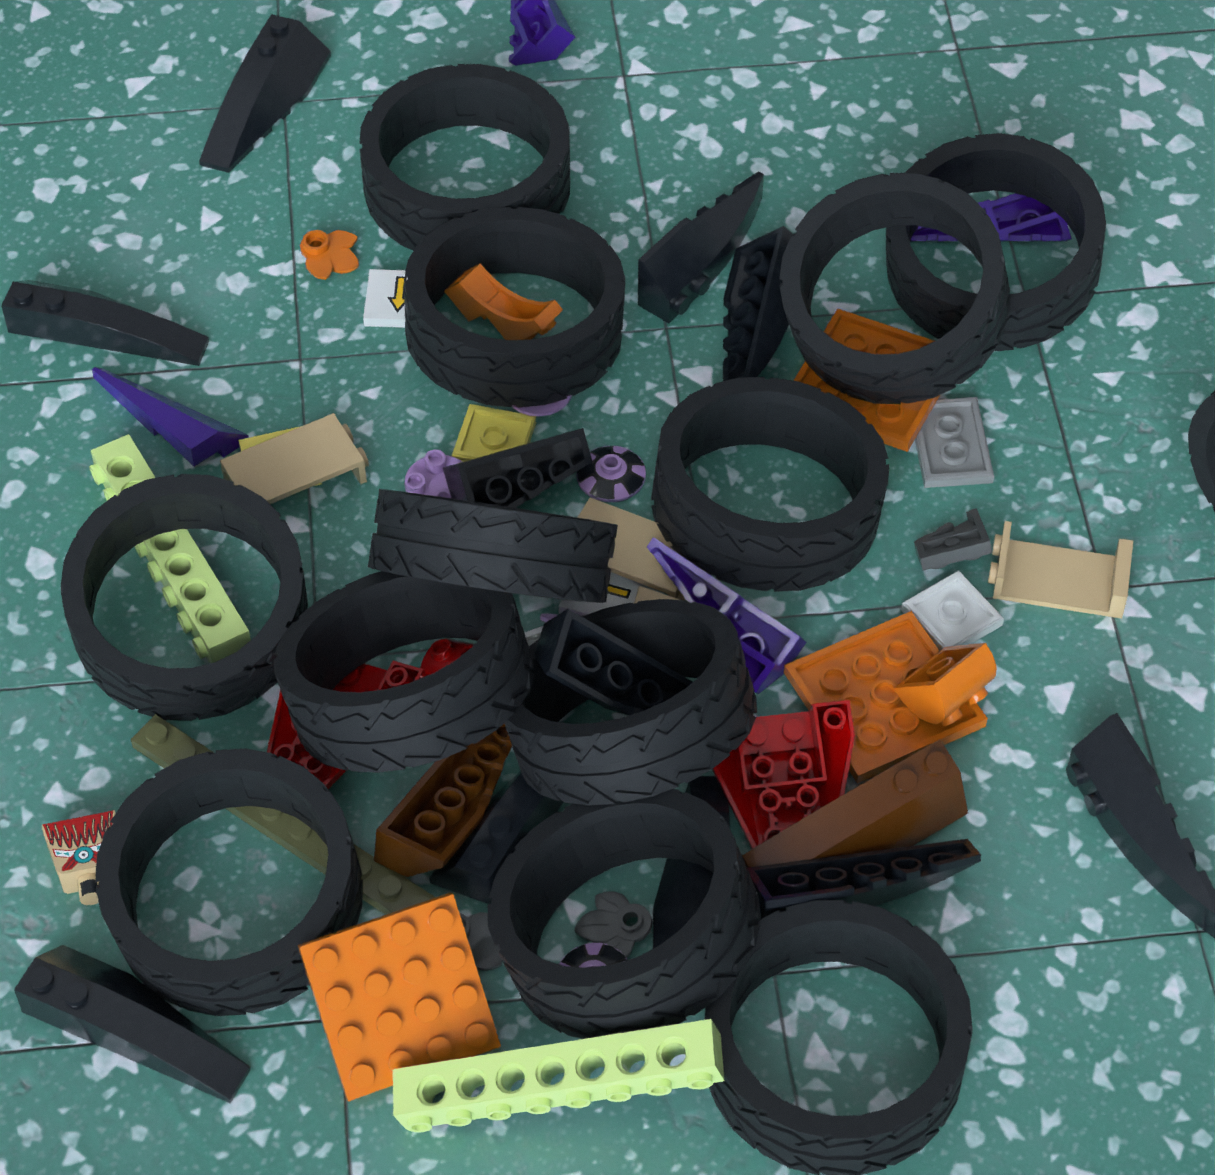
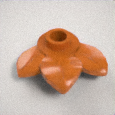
[300,230,359,280]

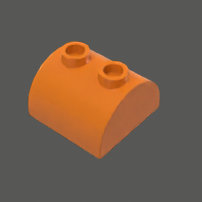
[894,643,997,726]

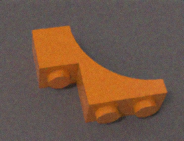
[444,264,563,340]

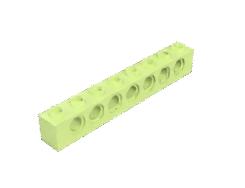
[89,434,251,663]
[393,1019,724,1132]

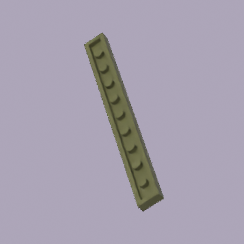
[131,714,436,915]

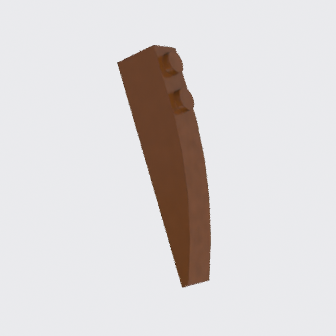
[374,724,512,877]
[742,739,968,868]

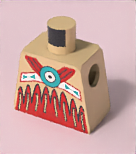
[42,810,115,905]

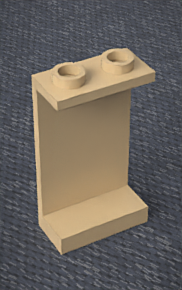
[220,413,369,504]
[577,497,685,600]
[988,521,1133,619]

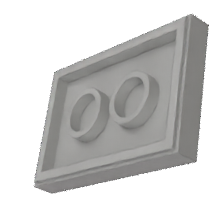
[915,397,994,488]

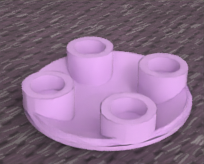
[404,450,462,498]

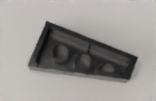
[443,428,593,508]

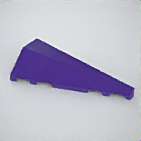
[509,0,575,66]
[910,193,1072,241]
[92,367,249,467]
[647,537,807,694]

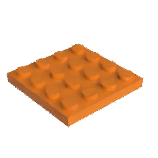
[793,308,940,452]
[784,611,988,784]
[298,892,501,1101]

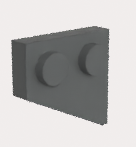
[914,508,993,571]

